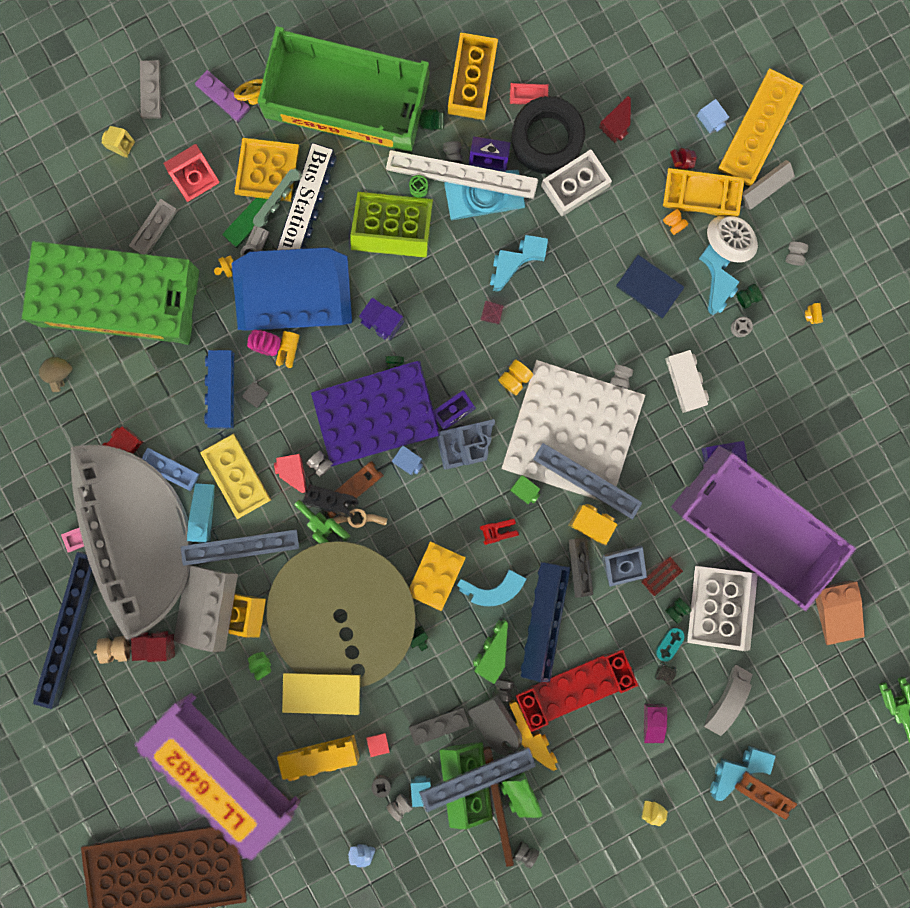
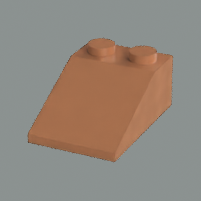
[815,580,865,645]

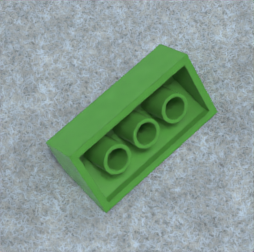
[439,742,493,830]

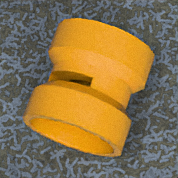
[663,209,689,235]

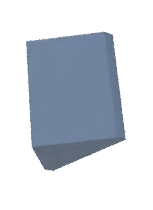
[602,545,647,587]

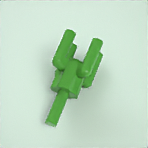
[294,499,351,544]
[879,677,910,743]

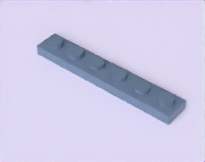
[533,443,642,519]
[180,530,299,566]
[419,747,536,812]

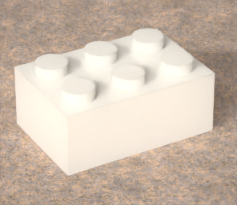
[541,150,612,217]

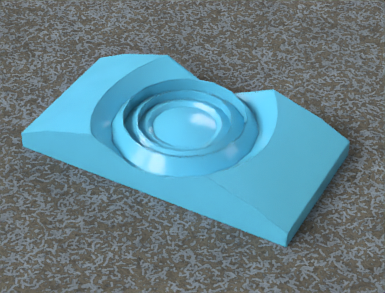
[444,170,525,220]

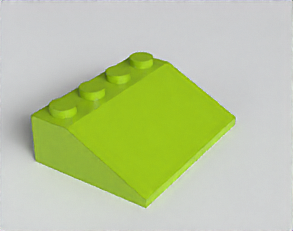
[351,192,433,258]

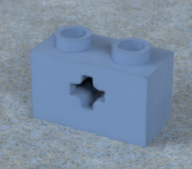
[392,446,424,476]

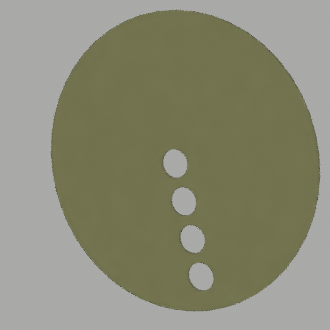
[267,541,415,687]

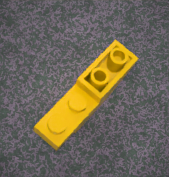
[508,699,558,771]

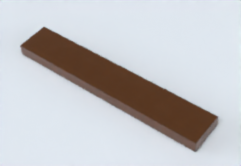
[483,746,514,867]

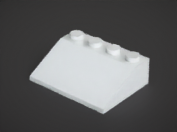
[687,566,758,651]

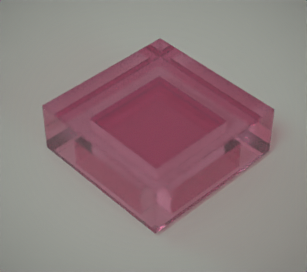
[481,301,504,325]

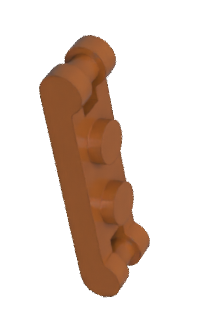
[327,461,384,518]
[734,771,797,820]

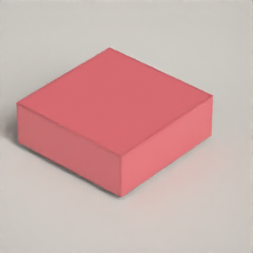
[366,732,390,757]

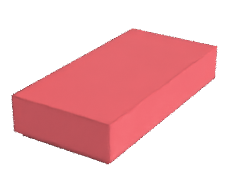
[510,83,548,104]

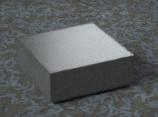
[242,381,269,409]

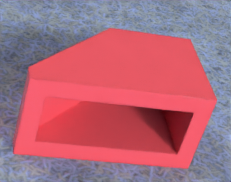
[274,454,307,493]

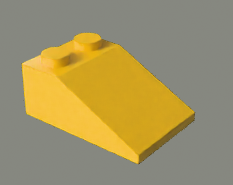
[228,593,266,637]

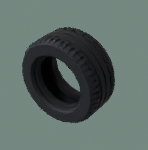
[511,96,585,174]

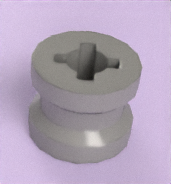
[731,317,753,338]

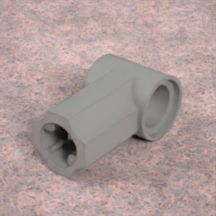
[240,226,270,257]

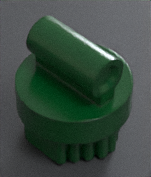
[420,109,444,131]

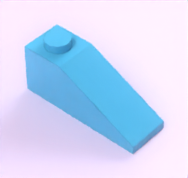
[187,483,215,542]

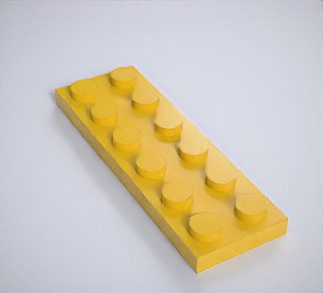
[717,68,803,186]

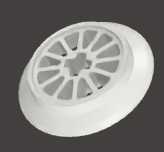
[707,216,758,262]

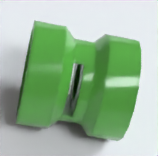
[409,175,428,198]

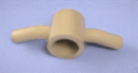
[332,509,388,528]

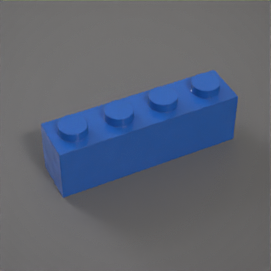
[204,350,234,429]

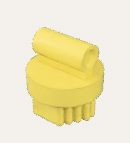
[642,801,668,826]

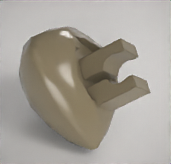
[39,356,73,392]

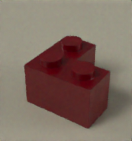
[131,631,175,662]

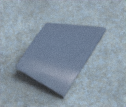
[437,419,495,470]

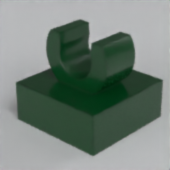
[410,625,429,651]

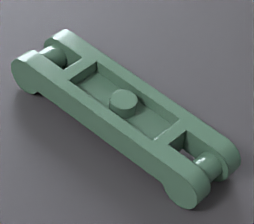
[253,169,302,227]

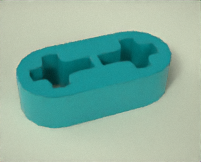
[655,627,684,661]

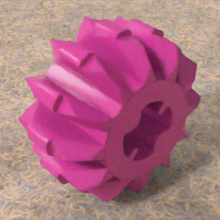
[247,329,281,356]

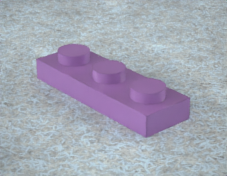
[195,70,250,123]

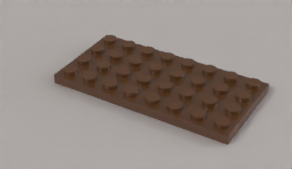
[81,826,247,908]

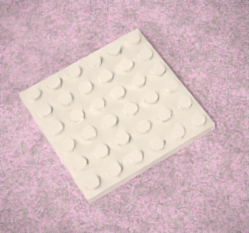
[501,360,645,501]

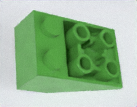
[472,618,508,684]

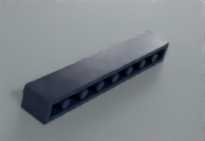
[33,552,95,709]

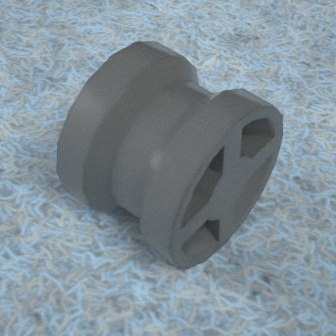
[372,775,391,798]

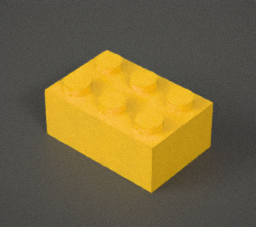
[409,541,466,611]

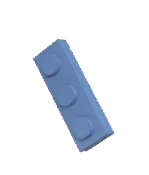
[142,448,200,491]

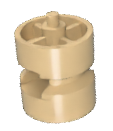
[94,636,131,664]

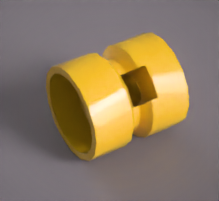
[498,359,534,395]

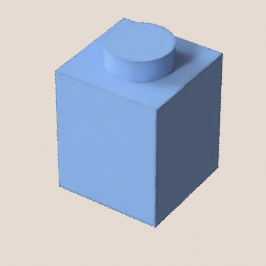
[697,99,729,133]

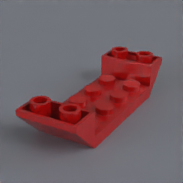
[516,649,638,732]

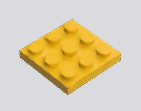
[234,138,300,202]

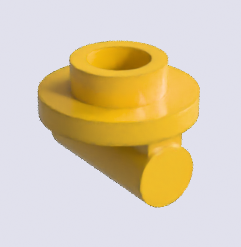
[805,303,823,324]

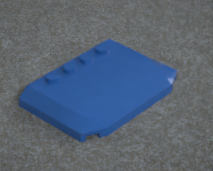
[232,247,353,330]

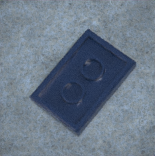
[616,255,685,319]

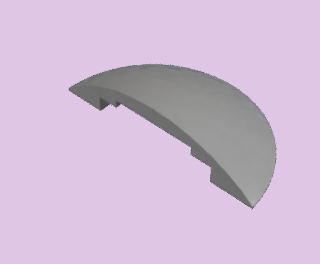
[71,445,192,639]

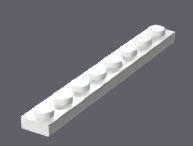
[386,150,538,199]

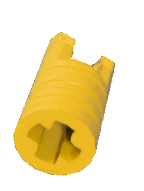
[276,331,300,368]

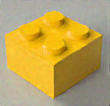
[569,504,618,545]

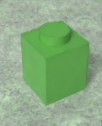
[509,475,540,504]

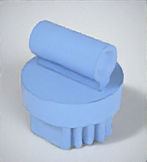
[348,844,376,867]

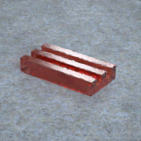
[641,556,683,596]

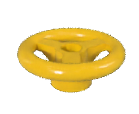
[234,79,263,105]

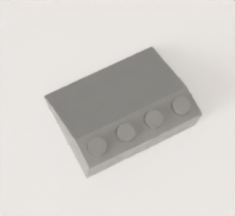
[174,565,238,652]

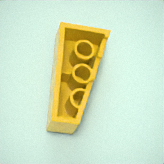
[277,735,360,781]

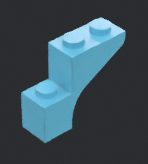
[490,235,548,291]
[699,244,739,315]
[710,746,775,801]

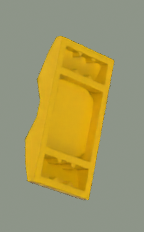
[663,168,744,216]

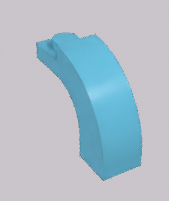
[457,569,526,606]

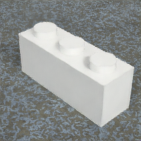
[665,350,709,413]

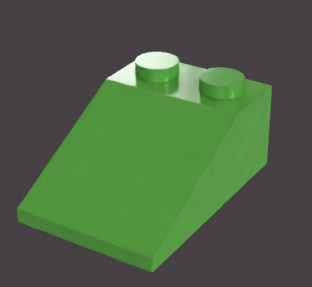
[500,772,543,818]

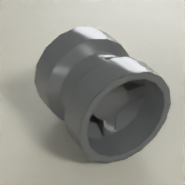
[443,141,463,164]
[492,678,514,702]
[513,841,539,869]

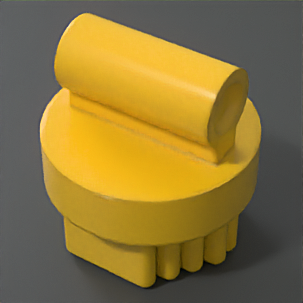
[214,255,234,278]

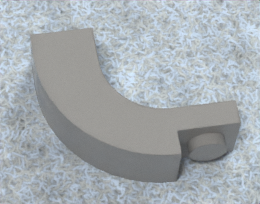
[704,665,753,736]

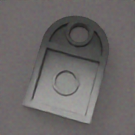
[468,696,522,756]

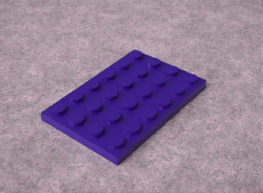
[311,361,440,466]

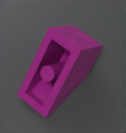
[644,704,667,743]

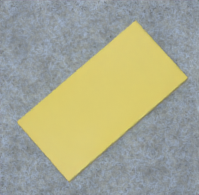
[200,434,271,519]
[282,673,360,715]

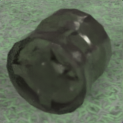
[655,661,677,685]

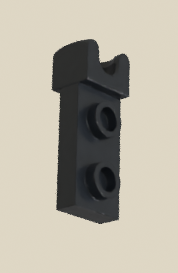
[302,484,359,518]

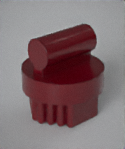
[670,148,697,170]

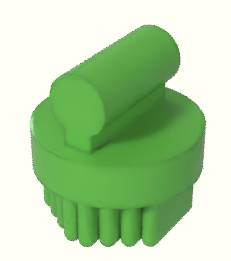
[248,652,271,681]

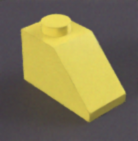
[102,126,135,158]

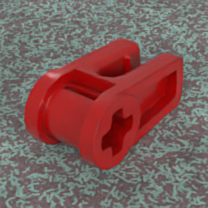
[479,518,519,545]

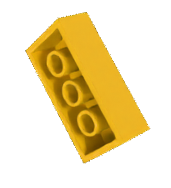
[448,33,498,120]

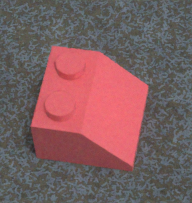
[163,144,220,202]

